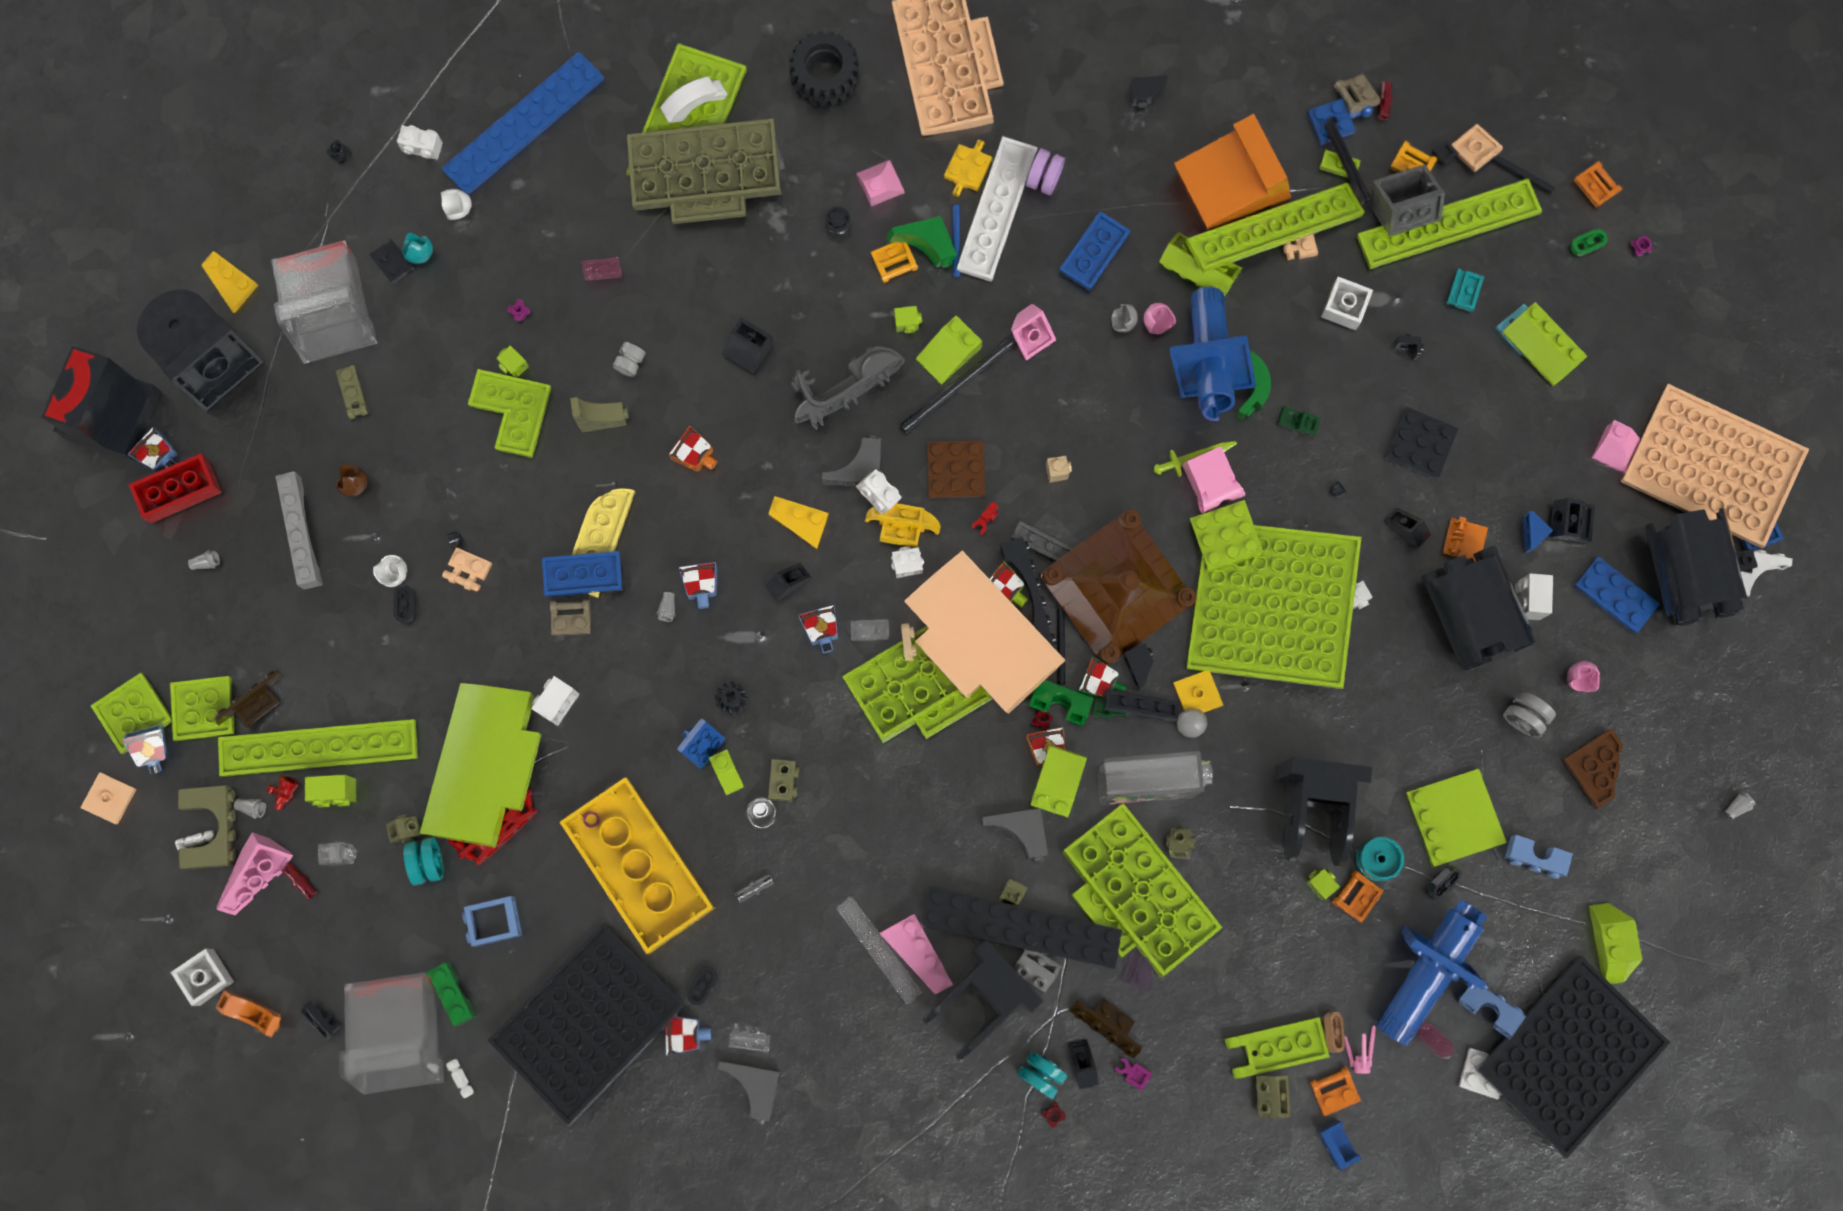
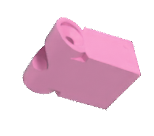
[1182,446,1246,514]

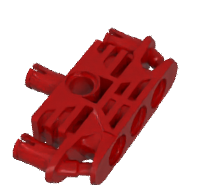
[447,790,537,865]

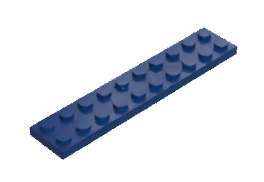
[441,52,604,195]

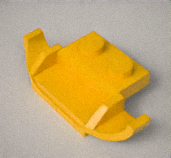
[864,503,941,548]

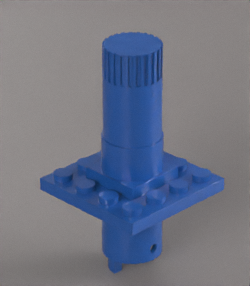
[1170,286,1256,421]
[1376,899,1487,1046]

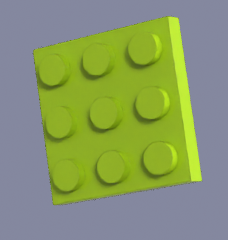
[1190,500,1264,572]
[91,673,172,754]
[170,676,235,741]

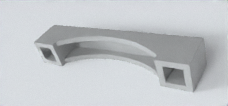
[276,471,323,590]

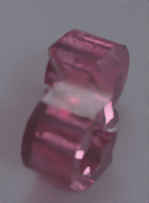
[1419,1024,1455,1059]

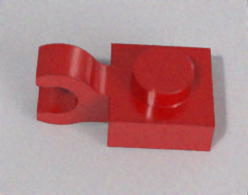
[972,501,999,536]

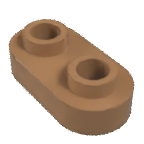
[1323,1012,1345,1052]

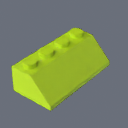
[1159,232,1242,297]
[1502,302,1587,386]

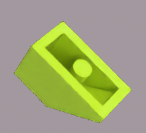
[709,750,744,795]

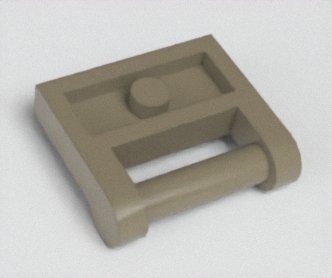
[1334,74,1380,114]
[550,599,591,636]

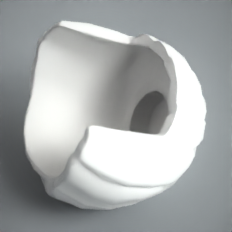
[441,189,472,220]
[373,555,407,587]

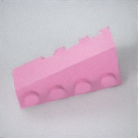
[880,914,953,995]

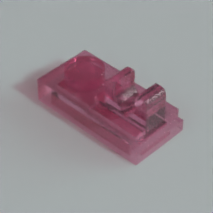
[581,258,622,281]

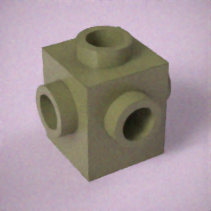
[386,814,421,844]
[1166,827,1195,859]

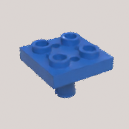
[677,718,726,769]

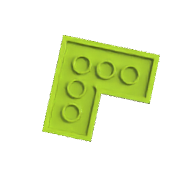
[468,369,552,458]

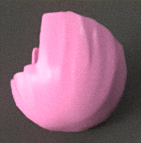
[1143,303,1176,334]
[1567,660,1600,692]

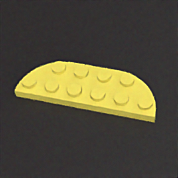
[572,489,635,598]

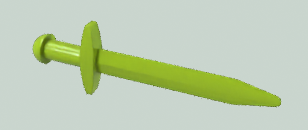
[1154,441,1237,477]

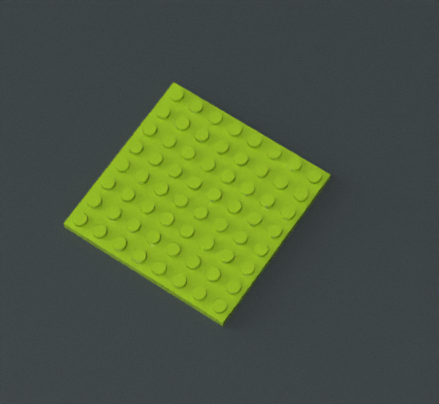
[1187,525,1362,689]

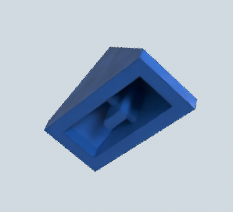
[1523,511,1553,553]

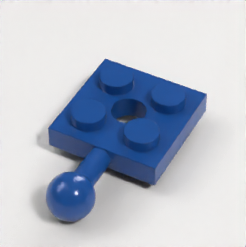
[1307,99,1373,145]

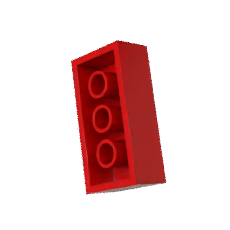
[128,453,222,523]

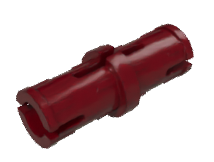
[1378,82,1392,120]
[281,863,317,900]

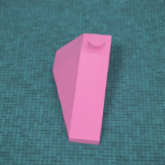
[216,832,293,915]

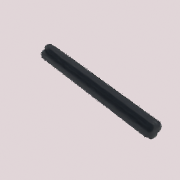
[1325,121,1371,204]

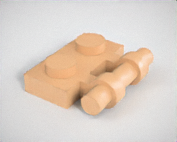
[1283,234,1318,260]
[442,547,492,592]

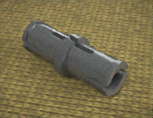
[734,872,775,903]

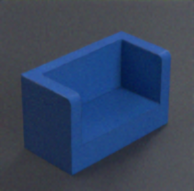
[1317,1120,1362,1170]

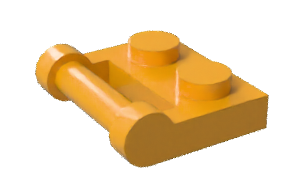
[1390,141,1437,173]
[871,242,918,283]

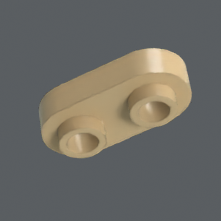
[901,623,917,661]

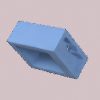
[462,896,522,947]

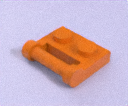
[1573,161,1623,208]
[1332,870,1384,923]
[1309,1067,1361,1116]

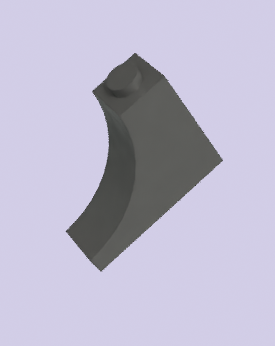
[822,435,881,486]
[982,808,1048,862]
[718,1061,780,1124]

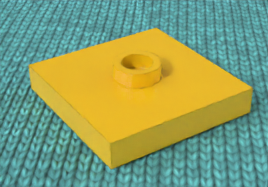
[1173,671,1223,713]

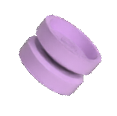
[1026,148,1065,196]

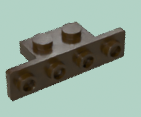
[214,670,283,728]
[1069,998,1143,1058]

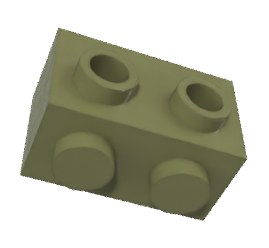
[768,759,800,802]
[1256,1075,1290,1118]

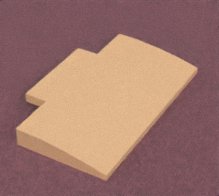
[892,0,1003,136]
[905,551,1066,714]

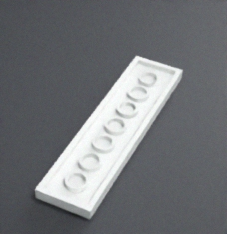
[957,137,1037,282]

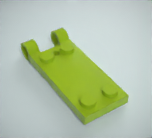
[1225,1017,1330,1079]

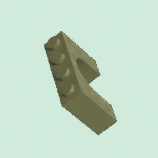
[178,785,237,870]

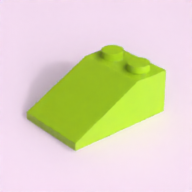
[916,316,982,385]
[1031,745,1087,817]

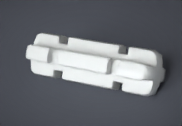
[175,830,216,850]
[446,1059,474,1098]

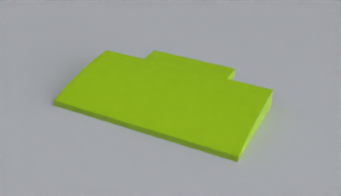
[842,626,992,743]
[420,683,541,848]
[1061,803,1223,978]

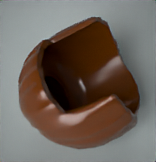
[336,464,368,497]

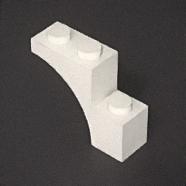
[1741,550,1792,597]

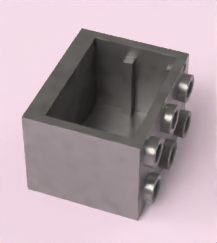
[1371,164,1445,237]

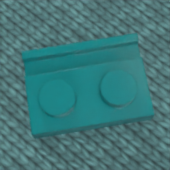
[1446,268,1484,312]

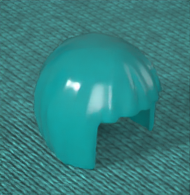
[402,232,433,264]

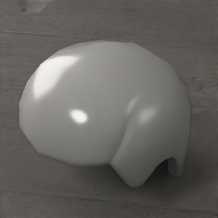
[1112,304,1138,332]
[1176,708,1208,738]
[746,797,776,829]

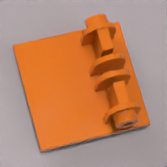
[1443,517,1488,562]

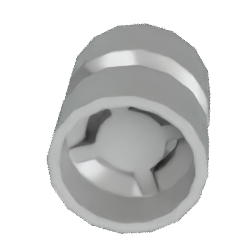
[612,342,646,377]

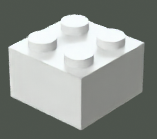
[1321,277,1373,330]
[1515,574,1553,620]
[532,676,580,726]
[171,949,234,1006]

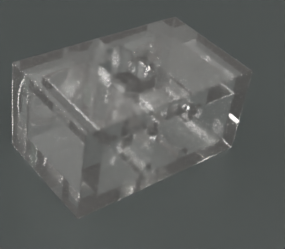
[318,842,356,866]

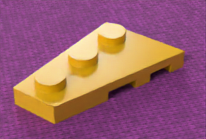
[202,251,258,313]
[769,496,829,550]

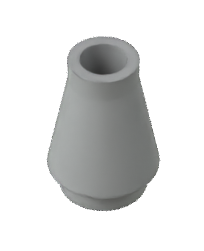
[188,550,220,570]
[656,592,676,622]
[1724,792,1756,820]
[234,798,266,819]

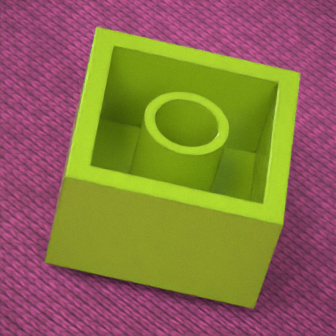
[305,775,356,808]

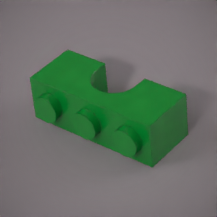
[1029,680,1094,726]
[427,963,477,1026]

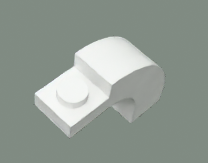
[661,77,727,123]

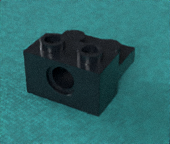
[1550,498,1595,543]

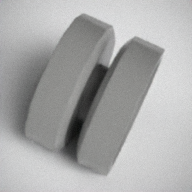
[1503,691,1556,738]

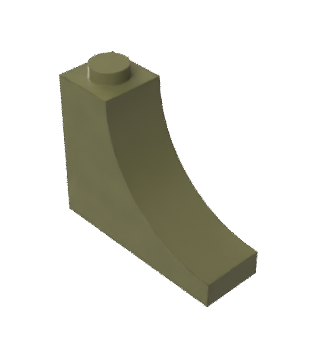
[570,397,629,433]

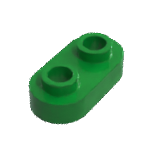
[1570,229,1608,256]

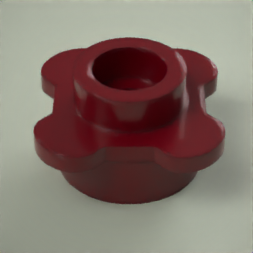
[1031,710,1053,730]
[1042,1103,1066,1128]

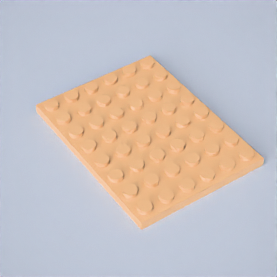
[1621,384,1809,548]

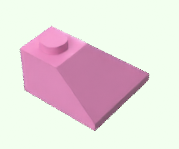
[856,160,905,206]
[1011,304,1056,361]
[1592,420,1641,474]

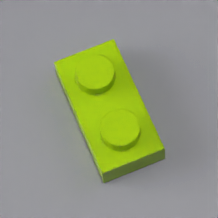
[1319,150,1361,178]

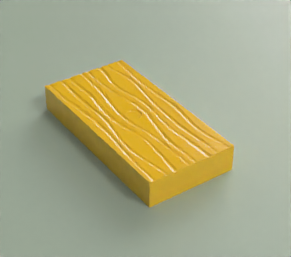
[560,777,715,954]

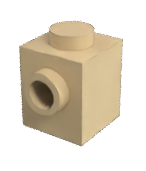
[1046,456,1072,483]

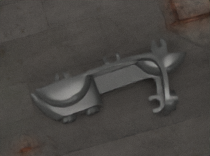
[791,346,905,430]

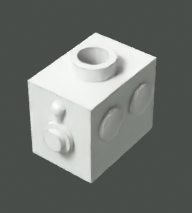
[891,547,924,578]

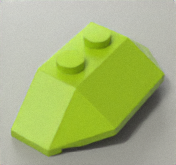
[1589,903,1643,984]

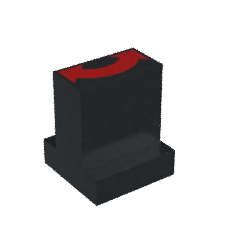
[41,346,162,460]

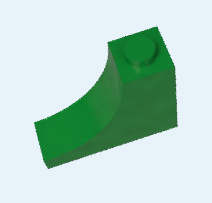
[886,216,957,268]

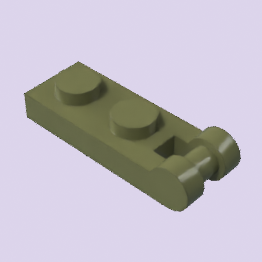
[336,365,369,420]

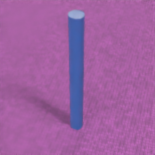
[952,205,960,277]

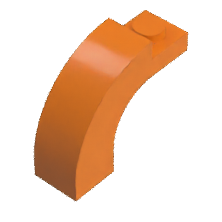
[215,990,281,1037]

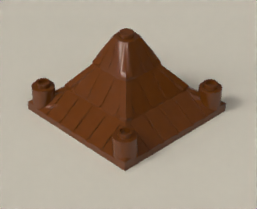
[1037,508,1197,666]

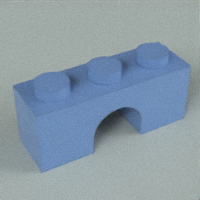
[1504,835,1573,879]
[1458,986,1526,1039]

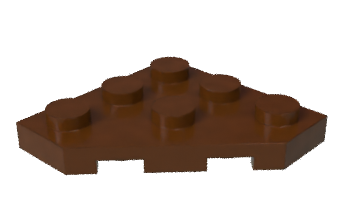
[1562,728,1623,809]

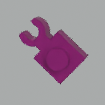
[1114,1058,1152,1091]

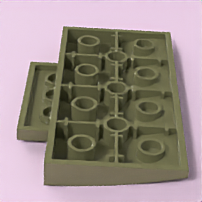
[627,119,782,224]

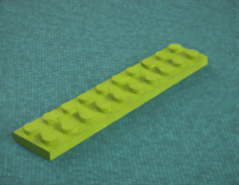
[1356,179,1542,269]
[1186,183,1365,273]
[218,719,418,777]

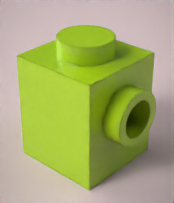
[894,306,922,333]
[497,345,529,378]
[1306,869,1340,900]

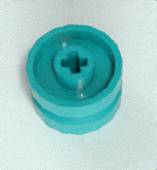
[403,837,444,886]
[1355,837,1404,882]
[1016,1050,1068,1100]

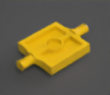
[944,139,993,197]

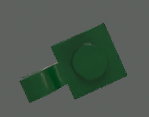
[1092,697,1126,720]

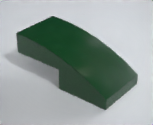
[1277,406,1321,436]

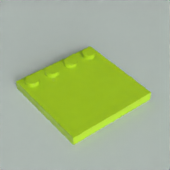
[1405,769,1507,867]

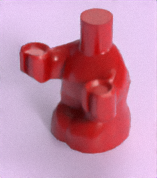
[266,775,299,810]

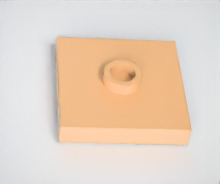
[1451,124,1503,172]
[81,772,136,825]

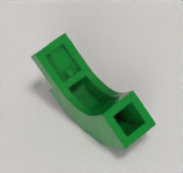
[1236,350,1271,420]

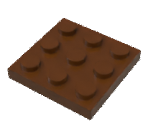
[927,440,986,499]

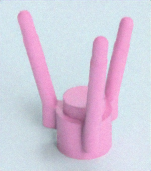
[1344,1025,1376,1073]

